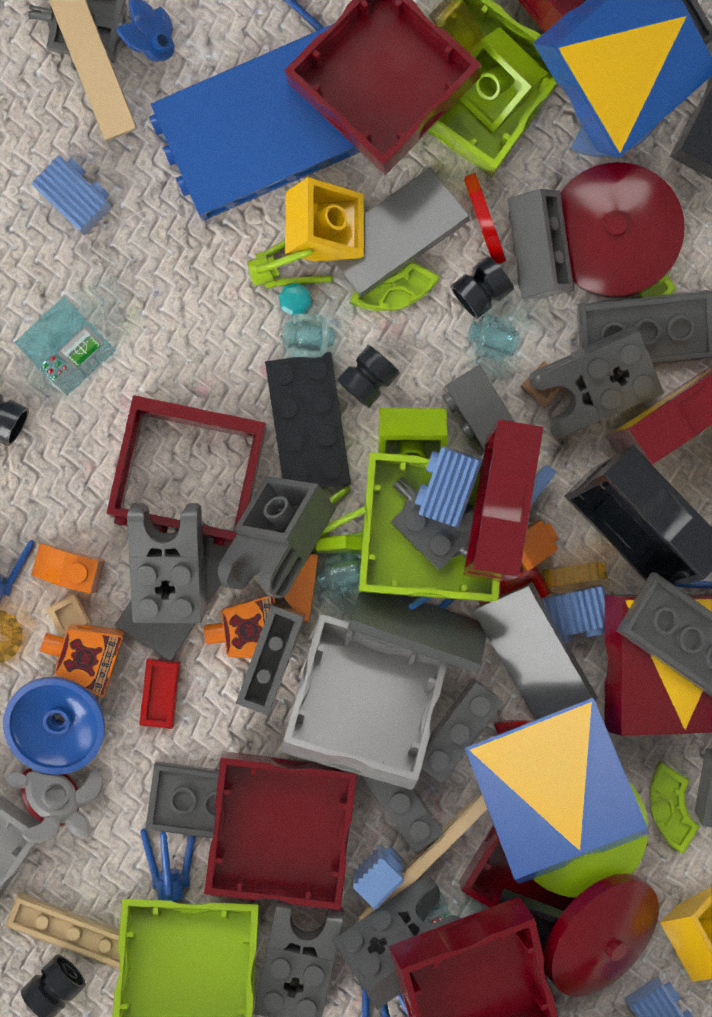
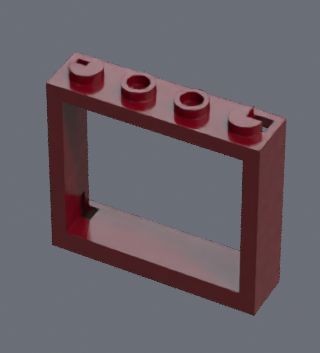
[106,395,267,548]

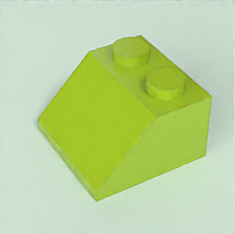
[459,27,548,133]
[378,408,448,460]

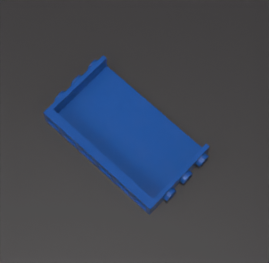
[149,24,361,222]

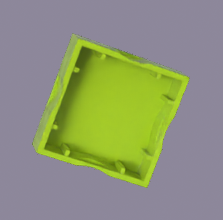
[428,0,558,178]
[359,452,500,602]
[112,899,259,1017]

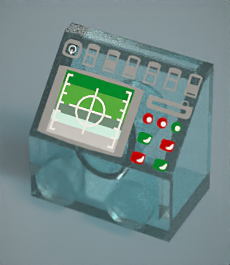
[14,296,116,395]

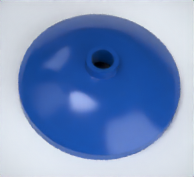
[3,677,105,775]

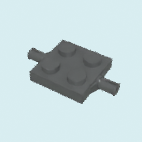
[28,0,128,63]
[390,476,475,571]

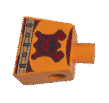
[204,595,277,658]
[40,623,125,697]

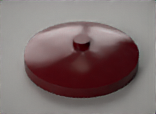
[560,162,685,298]
[544,874,659,997]

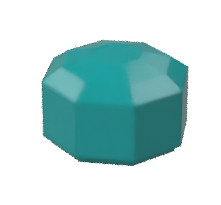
[278,283,311,317]

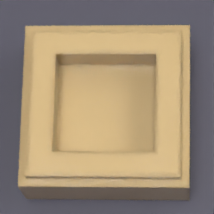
[46,593,92,637]

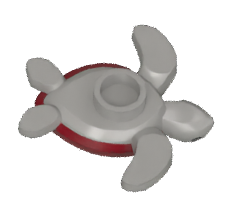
[5,768,102,843]

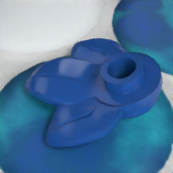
[116,0,174,62]

